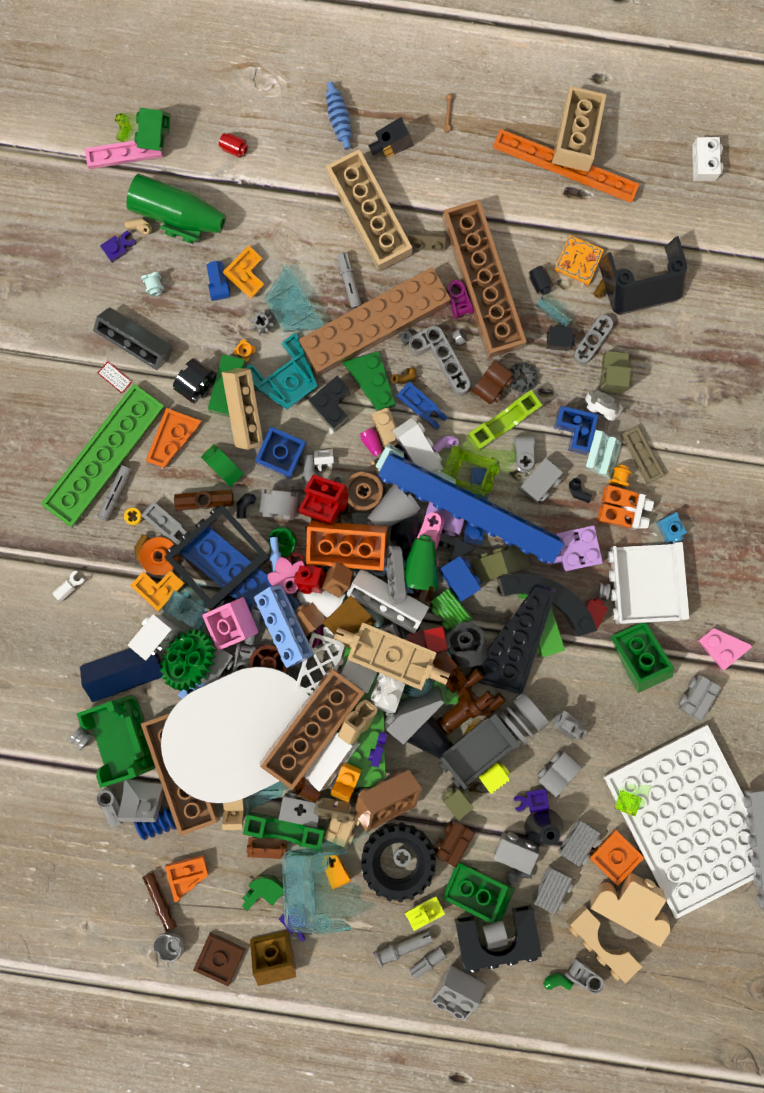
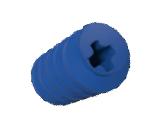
[134,807,177,840]

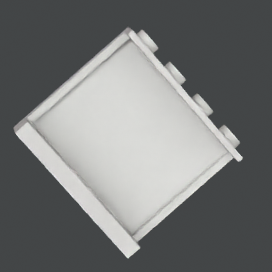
[607,542,689,624]

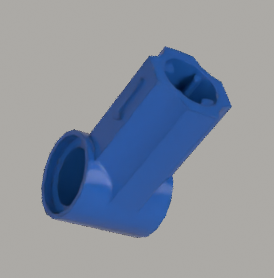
[206,261,231,301]

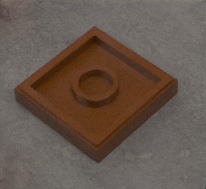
[193,932,246,987]

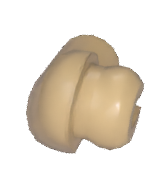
[124,218,152,235]

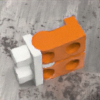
[596,485,654,530]

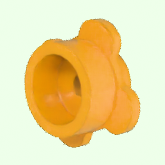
[234,339,256,362]

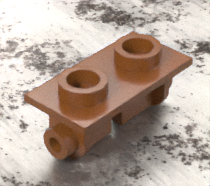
[247,837,287,859]

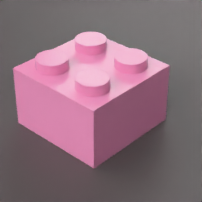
[202,597,259,651]

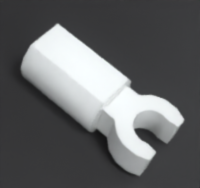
[52,571,86,602]

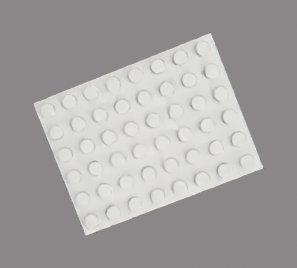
[603,724,756,919]

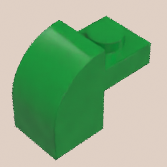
[201,444,244,487]
[242,874,287,911]

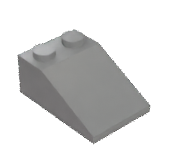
[384,687,444,745]

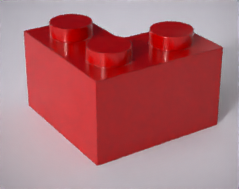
[406,626,448,654]

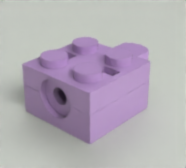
[543,526,603,572]

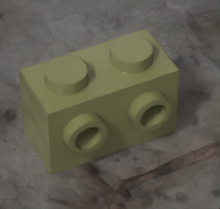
[442,785,474,821]

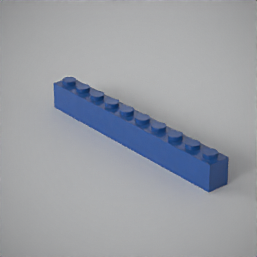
[378,451,564,564]

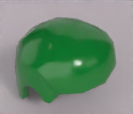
[267,526,297,558]

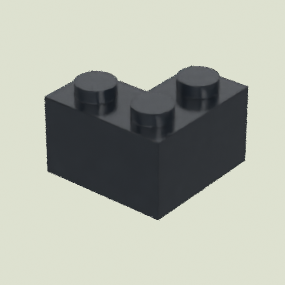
[308,375,350,432]

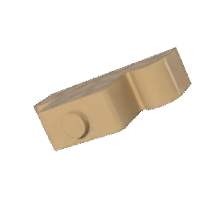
[590,873,670,947]

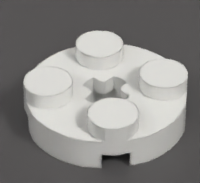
[585,390,623,421]

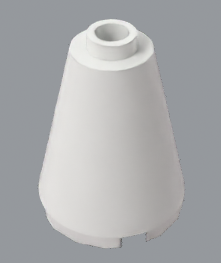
[297,588,349,619]

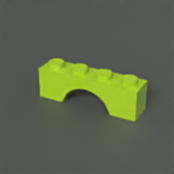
[467,390,542,452]

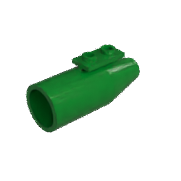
[126,174,226,244]

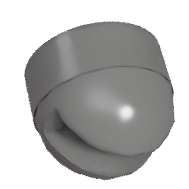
[451,328,468,345]

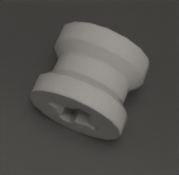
[68,727,93,751]

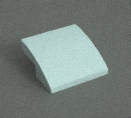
[586,430,622,479]

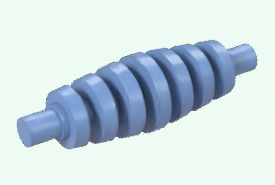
[326,82,352,150]

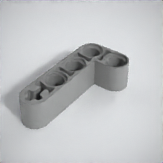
[409,326,470,396]

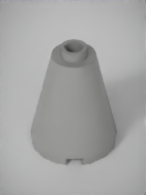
[367,484,421,528]

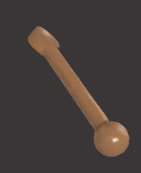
[443,93,453,133]

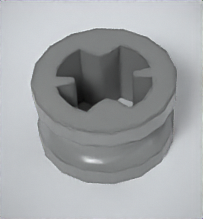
[597,583,610,601]
[393,847,411,867]

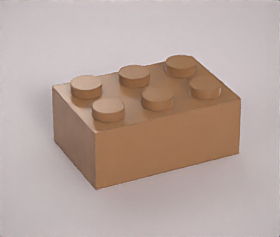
[354,770,422,832]

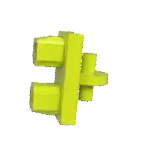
[405,896,445,931]

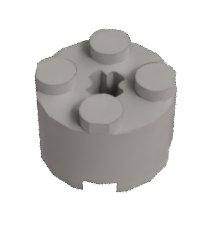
[259,489,300,520]

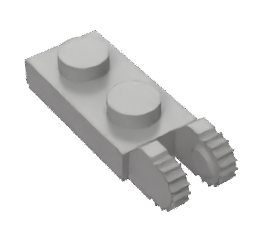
[141,501,188,545]

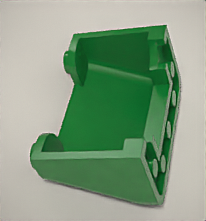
[76,695,156,788]

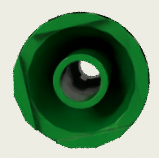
[403,535,438,590]

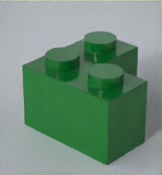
[134,108,171,152]

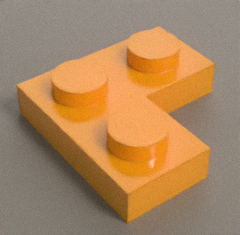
[223,245,264,299]
[130,570,186,612]

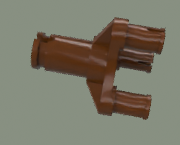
[438,668,506,734]

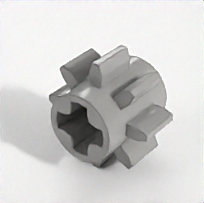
[250,311,274,335]

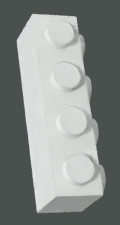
[346,569,429,633]

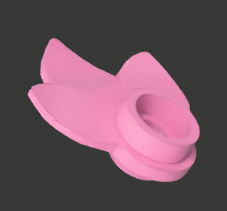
[267,557,304,594]

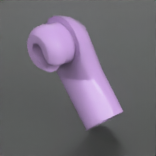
[432,436,459,454]

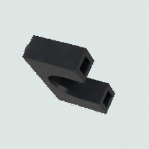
[454,905,542,973]

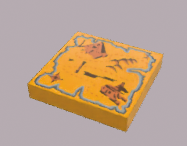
[554,235,604,285]

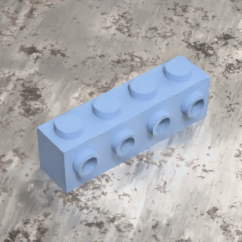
[254,585,314,668]

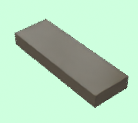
[621,426,665,485]

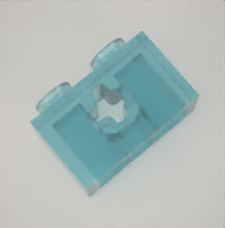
[163,590,212,631]

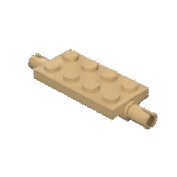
[334,623,450,690]

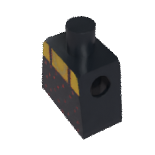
[368,117,414,157]

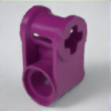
[447,280,474,320]

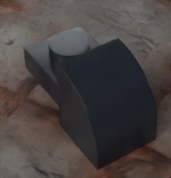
[390,517,420,559]

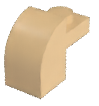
[222,798,245,830]

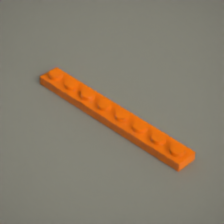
[493,129,639,203]

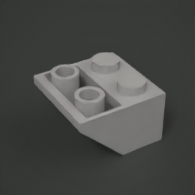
[430,966,486,1021]

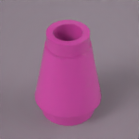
[359,427,383,457]

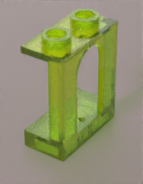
[443,445,500,498]

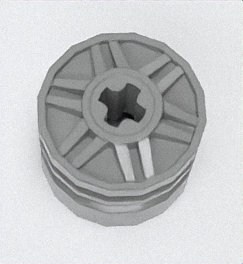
[498,693,550,745]

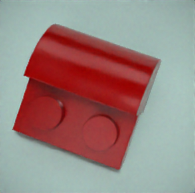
[298,474,348,525]

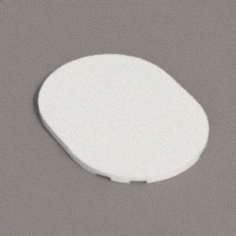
[161,667,309,803]

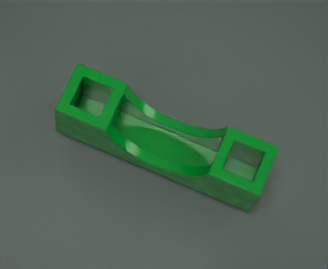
[243,811,325,850]

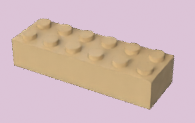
[326,149,412,272]

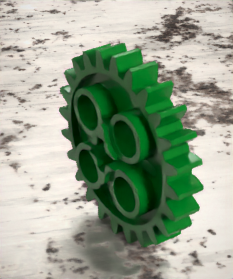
[160,629,216,692]

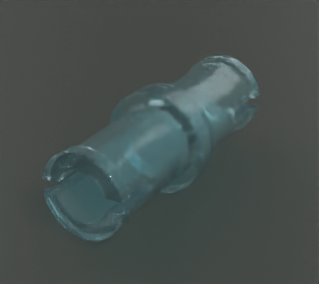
[535,296,572,327]

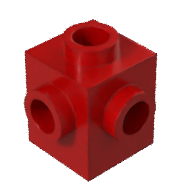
[294,564,326,594]

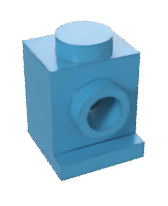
[656,512,687,543]

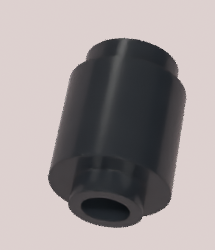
[529,265,554,296]

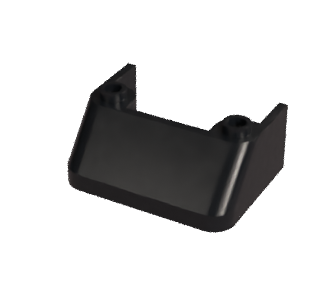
[598,236,687,315]

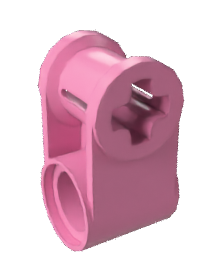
[417,512,445,550]

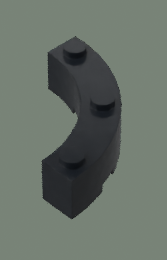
[497,574,597,636]

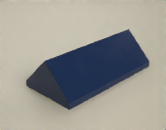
[80,648,163,702]

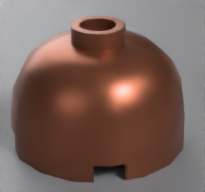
[249,644,287,673]

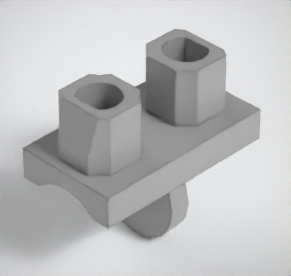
[553,710,587,741]

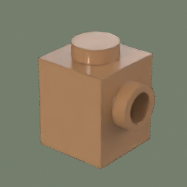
[322,562,353,598]
[295,602,326,637]

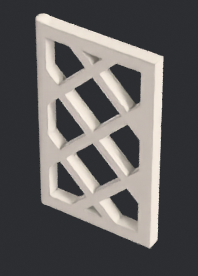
[294,632,345,694]

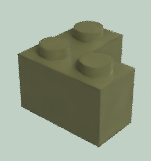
[599,351,633,395]
[472,544,531,583]

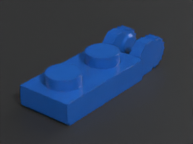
[396,382,448,430]

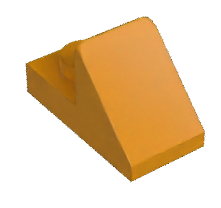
[331,762,362,803]

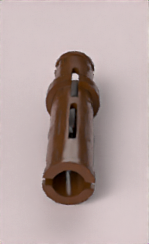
[142,872,177,932]

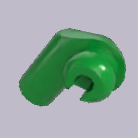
[543,973,574,990]

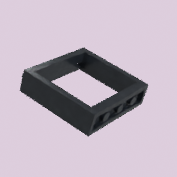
[164,505,270,610]

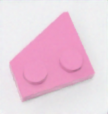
[697,628,752,670]

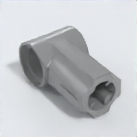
[96,787,123,828]

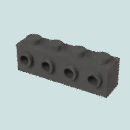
[93,307,173,370]

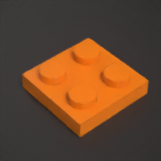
[589,829,644,886]

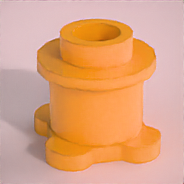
[608,465,632,488]

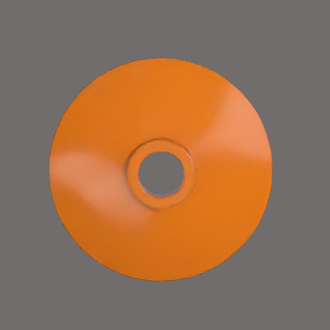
[139,537,178,575]

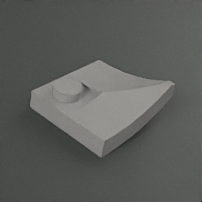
[117,779,165,822]

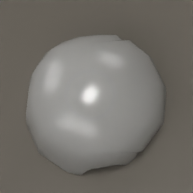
[152,931,184,962]

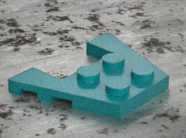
[245,333,318,410]

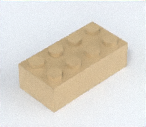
[552,86,607,172]

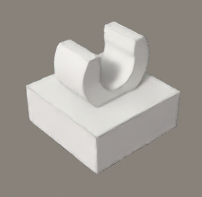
[314,449,334,471]

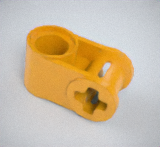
[322,849,351,890]

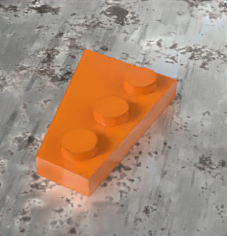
[146,408,203,469]

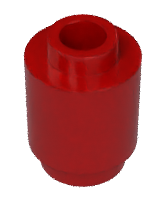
[219,133,248,158]

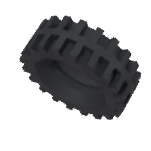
[361,822,436,902]

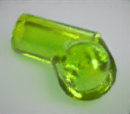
[115,113,131,142]

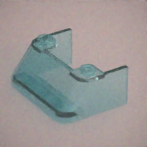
[282,845,351,934]

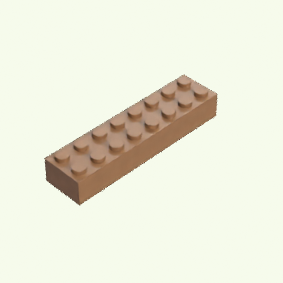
[442,199,526,359]
[299,267,451,377]

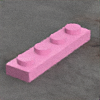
[85,141,163,169]

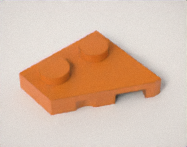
[165,855,209,902]

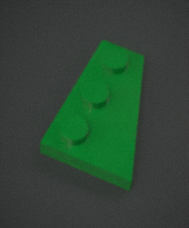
[343,351,395,411]

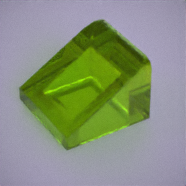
[614,790,642,817]

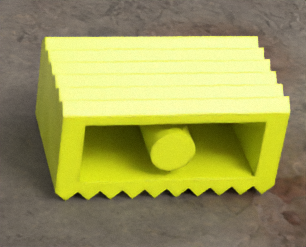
[478,762,510,794]

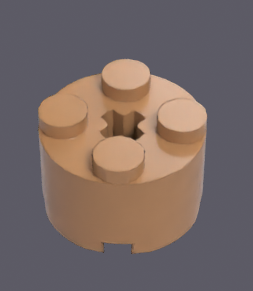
[345,472,383,512]

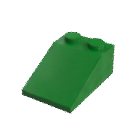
[611,623,674,693]
[442,863,515,924]

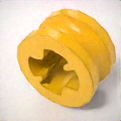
[124,508,143,525]

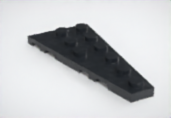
[468,584,556,694]

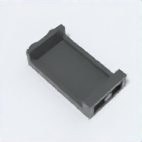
[438,713,520,790]

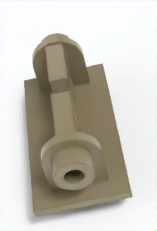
[408,230,446,252]
[314,797,355,823]

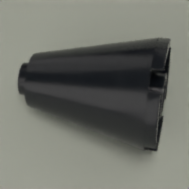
[407,715,453,759]
[524,809,563,847]

